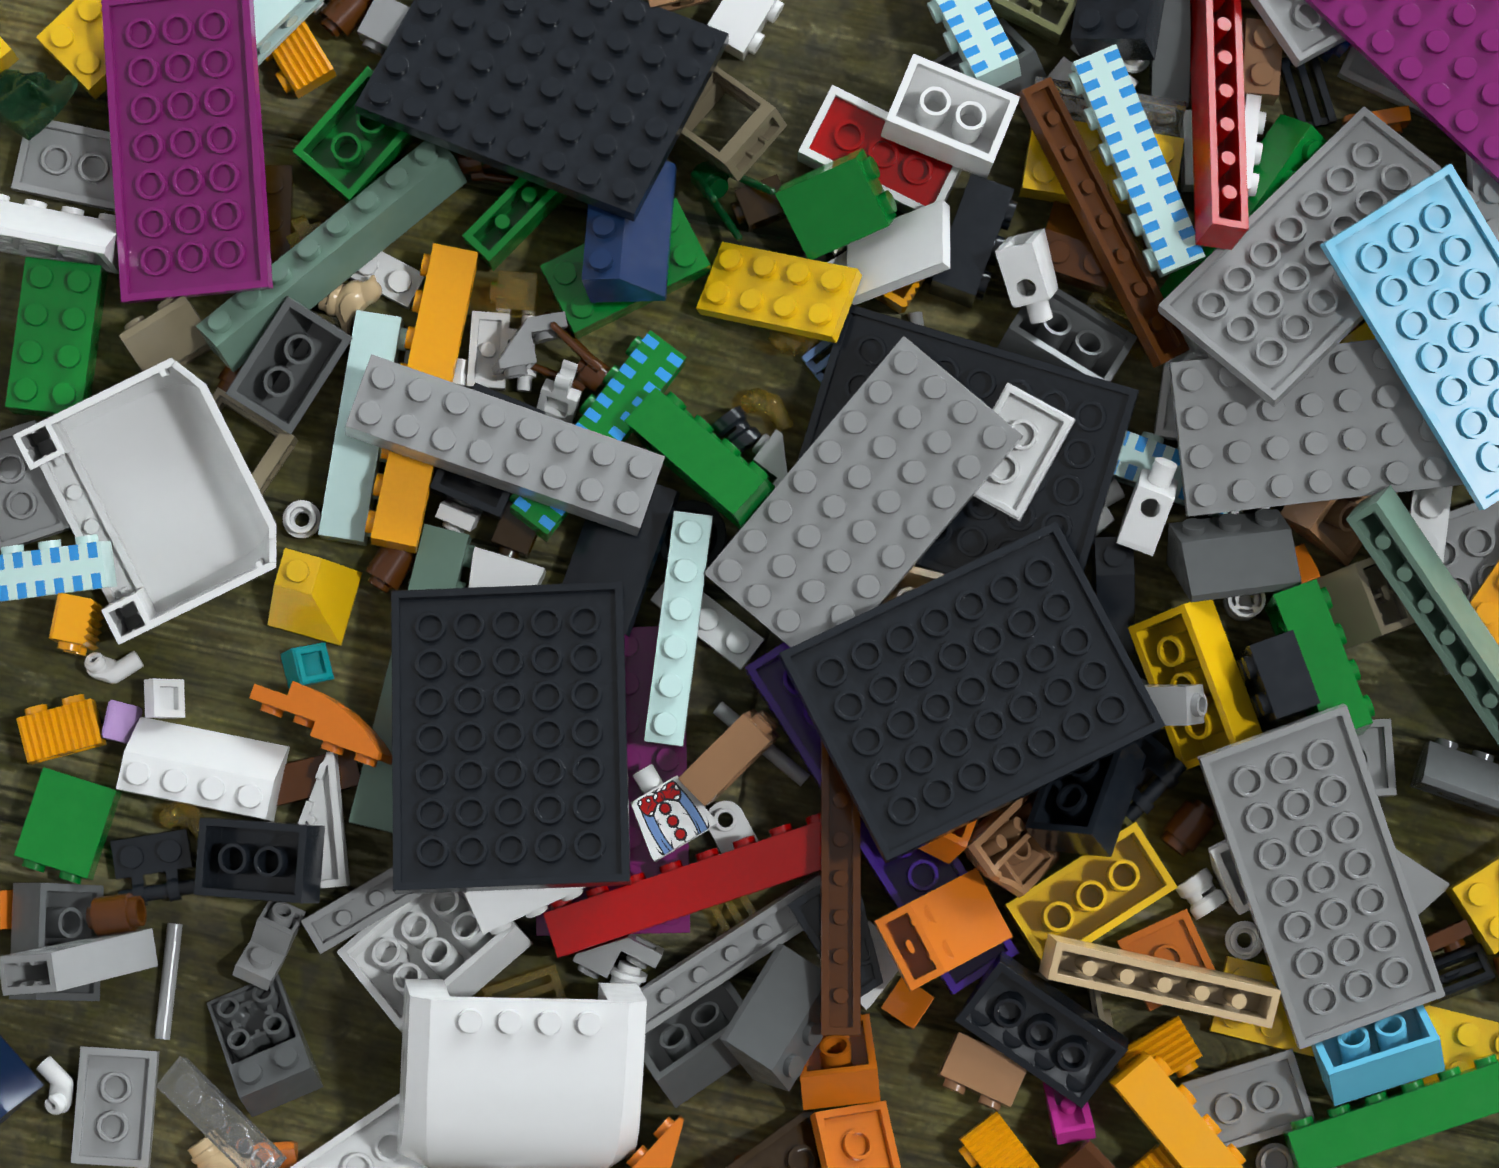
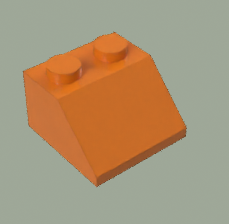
[799,1014,880,1110]

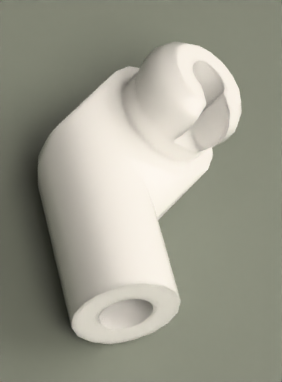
[84,650,144,684]
[36,1056,74,1115]

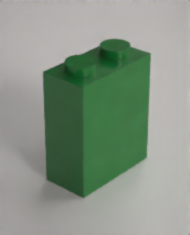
[775,148,897,260]
[14,767,122,884]

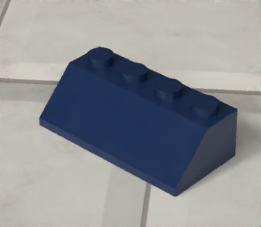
[582,160,677,303]

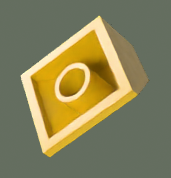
[267,548,363,646]

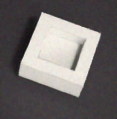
[435,499,481,533]
[144,678,185,719]

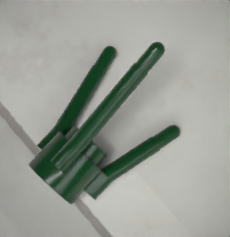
[690,161,776,241]

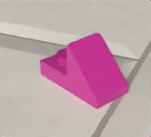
[1042,1081,1096,1145]

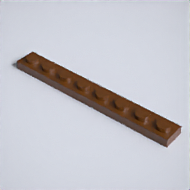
[1015,77,1190,368]
[820,740,861,1036]

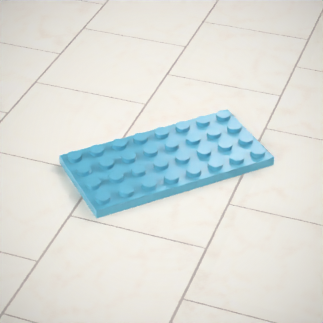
[1320,164,1499,510]

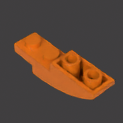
[249,681,392,768]

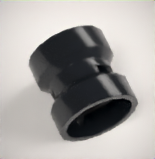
[711,405,762,454]

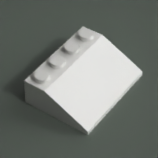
[0,194,119,274]
[337,892,533,1032]

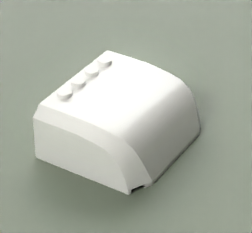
[13,358,276,645]
[397,979,647,1168]

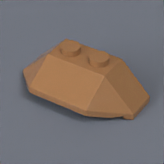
[964,790,1060,898]

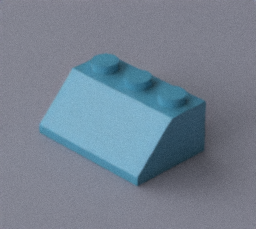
[1311,1005,1445,1106]

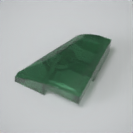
[0,69,79,140]

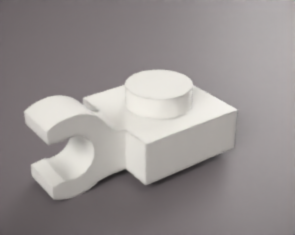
[537,359,582,424]

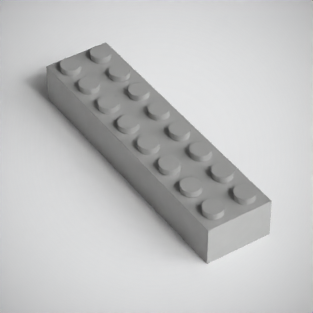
[345,354,665,536]

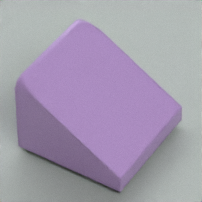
[101,700,143,744]

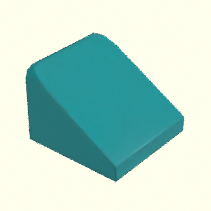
[281,642,334,689]

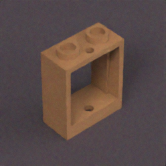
[678,709,781,806]

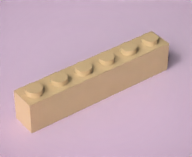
[1039,933,1281,1029]

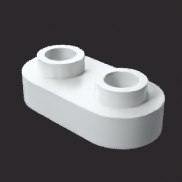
[709,801,758,854]

